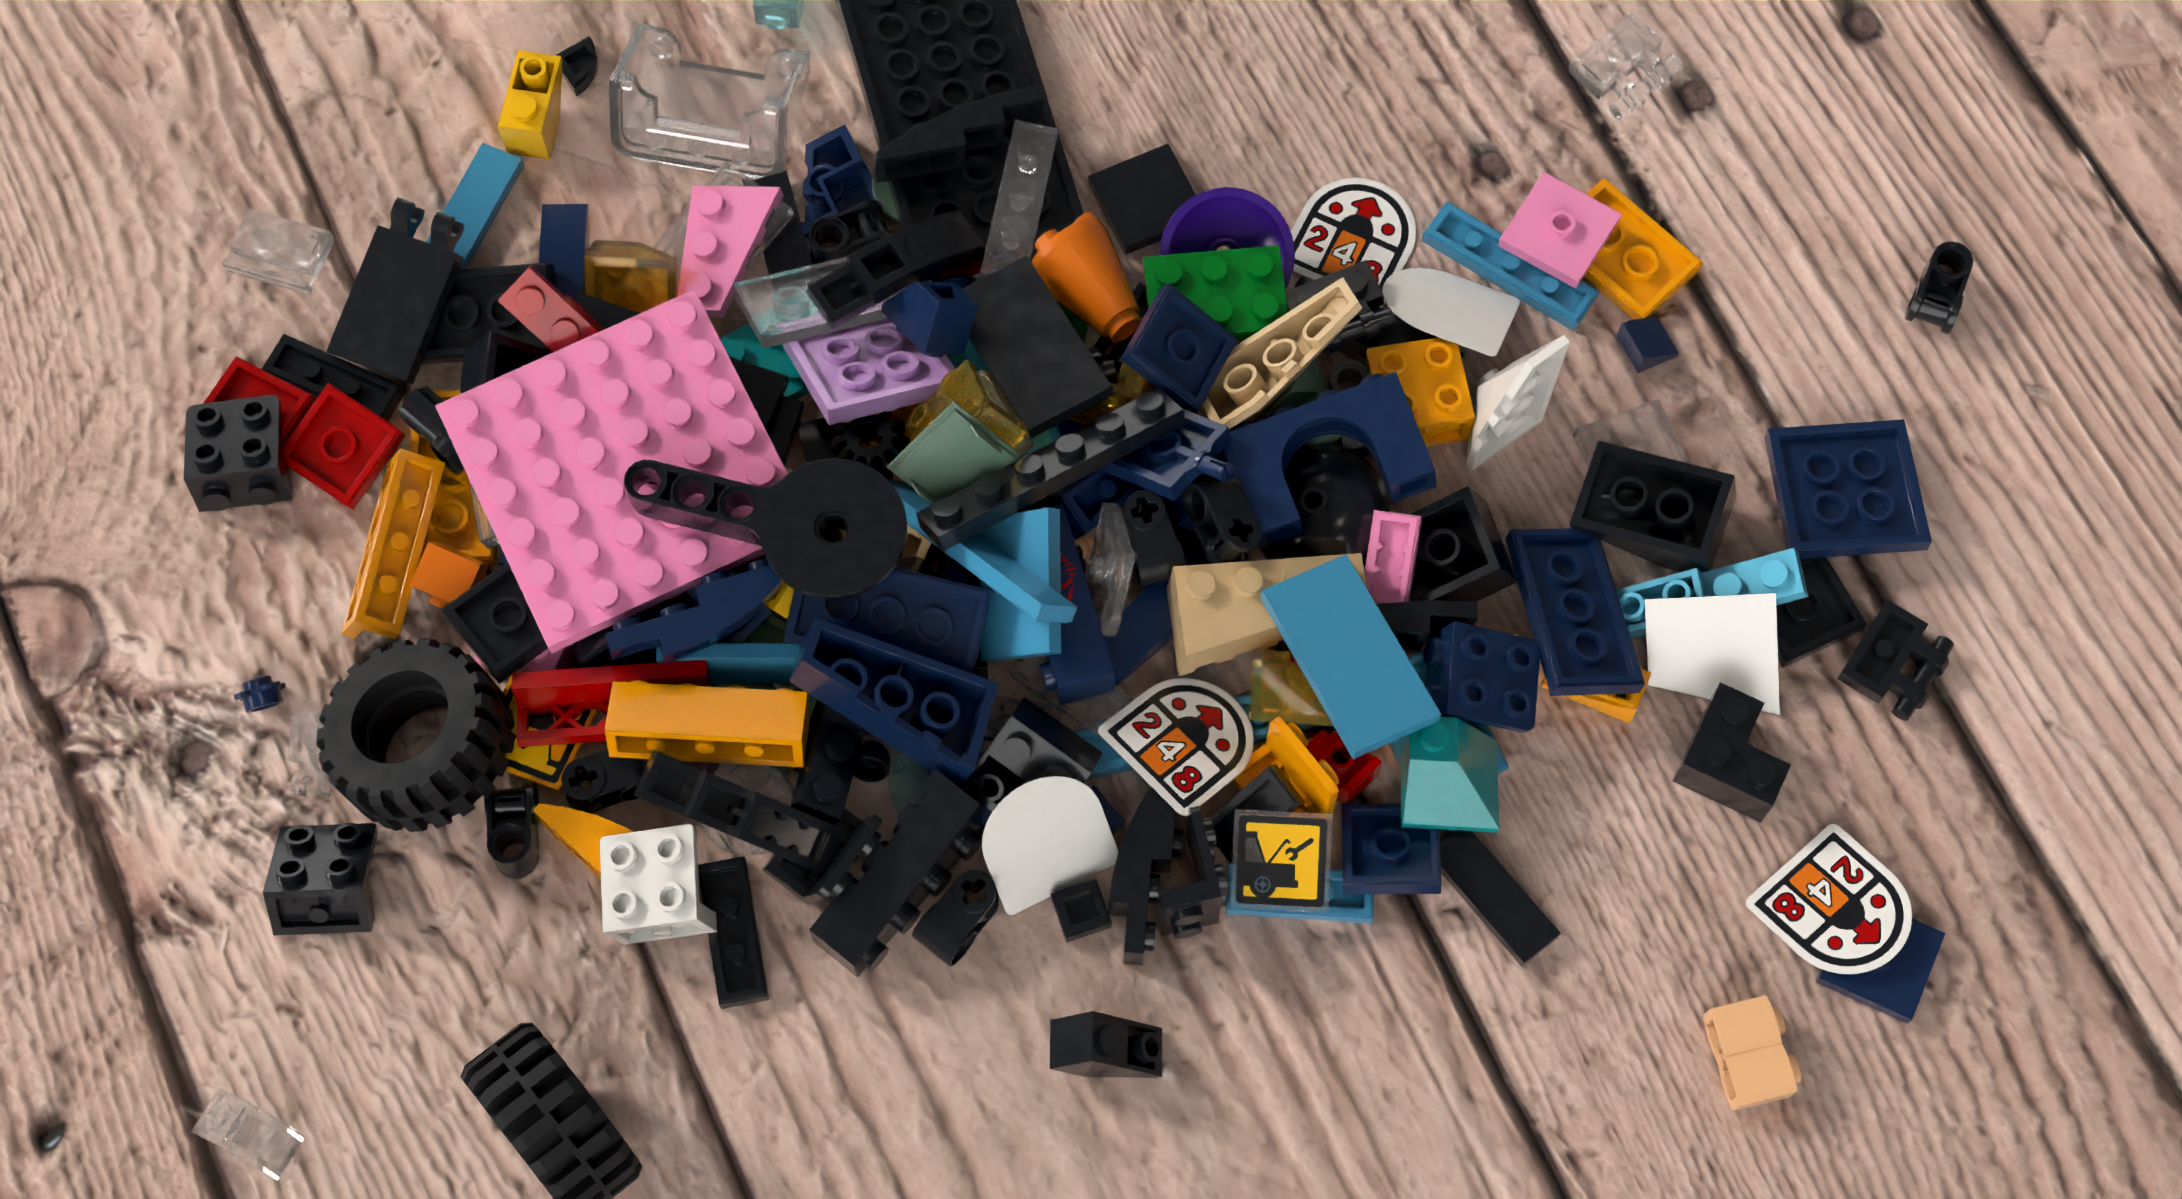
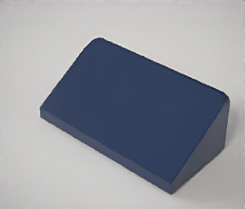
[1057,468,1146,540]

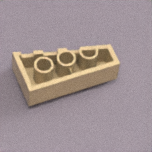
[1166,553,1367,677]

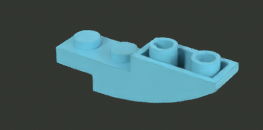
[1616,548,1808,638]

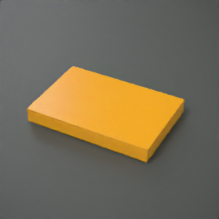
[1584,178,1704,320]

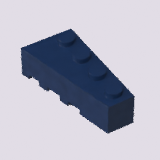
[789,617,999,788]

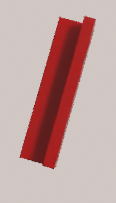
[512,660,712,747]

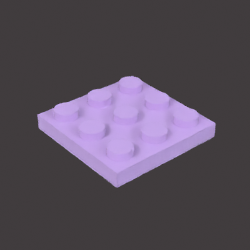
[782,308,961,425]

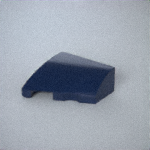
[801,124,875,239]

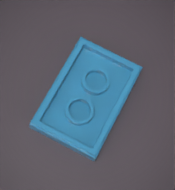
[980,507,1061,662]

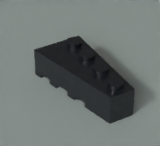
[809,769,983,978]

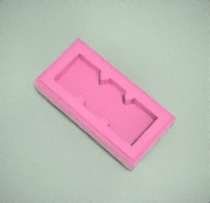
[1364,510,1422,604]

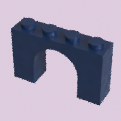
[1222,372,1437,551]

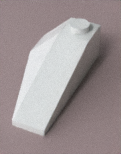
[1466,335,1570,471]

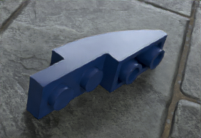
[605,558,785,665]

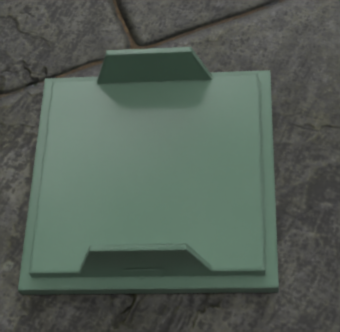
[887,401,1020,505]

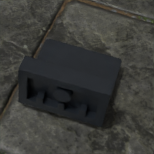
[263,823,378,936]

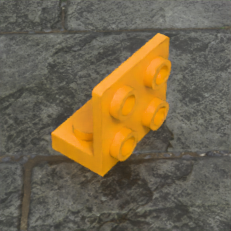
[1366,337,1475,447]

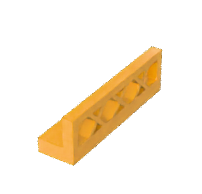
[341,448,445,639]

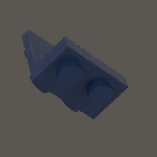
[1423,621,1540,733]

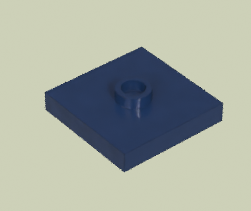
[1120,283,1238,413]
[1342,803,1442,894]
[1816,918,1945,1024]

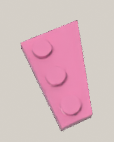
[677,185,784,318]

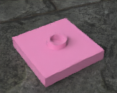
[1498,172,1622,289]

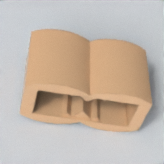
[1703,995,1801,1111]

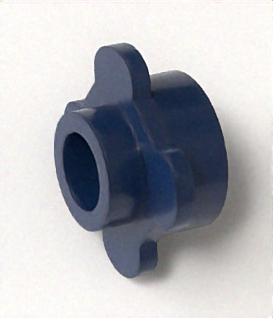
[234,676,286,713]

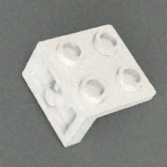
[600,824,717,945]

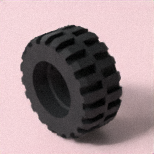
[316,638,515,832]
[460,1022,643,1199]

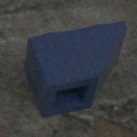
[881,281,978,358]

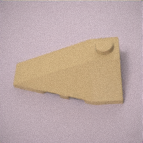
[1202,277,1362,430]

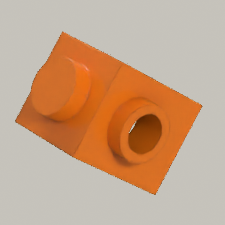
[410,542,490,609]

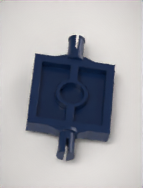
[1102,408,1233,501]

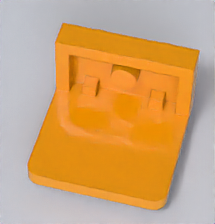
[1231,716,1339,821]

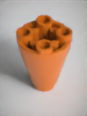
[1031,212,1142,343]

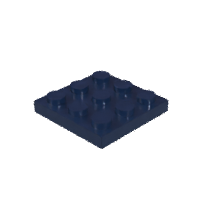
[1764,419,1932,559]

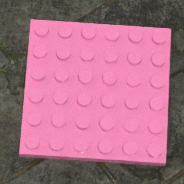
[435,289,788,653]

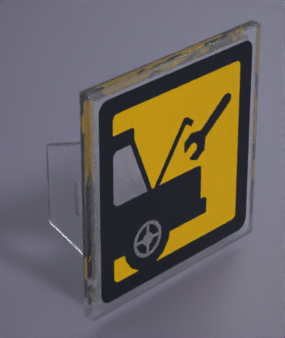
[1230,809,1333,913]

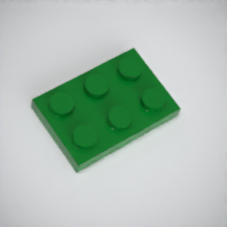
[1143,245,1288,340]

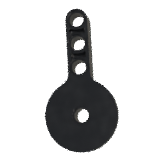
[624,458,907,600]

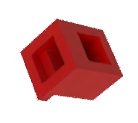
[1306,729,1382,805]

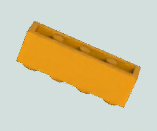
[604,680,810,768]

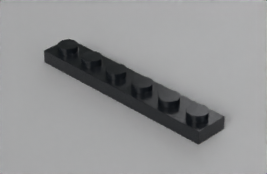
[916,387,1186,551]

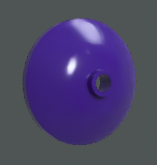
[1159,187,1295,290]

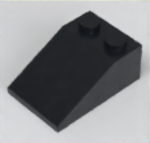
[1570,440,1736,573]
[1363,486,1517,602]

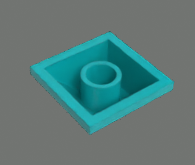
[1400,717,1499,833]

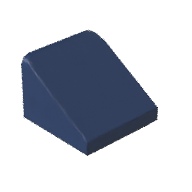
[1616,316,1679,373]

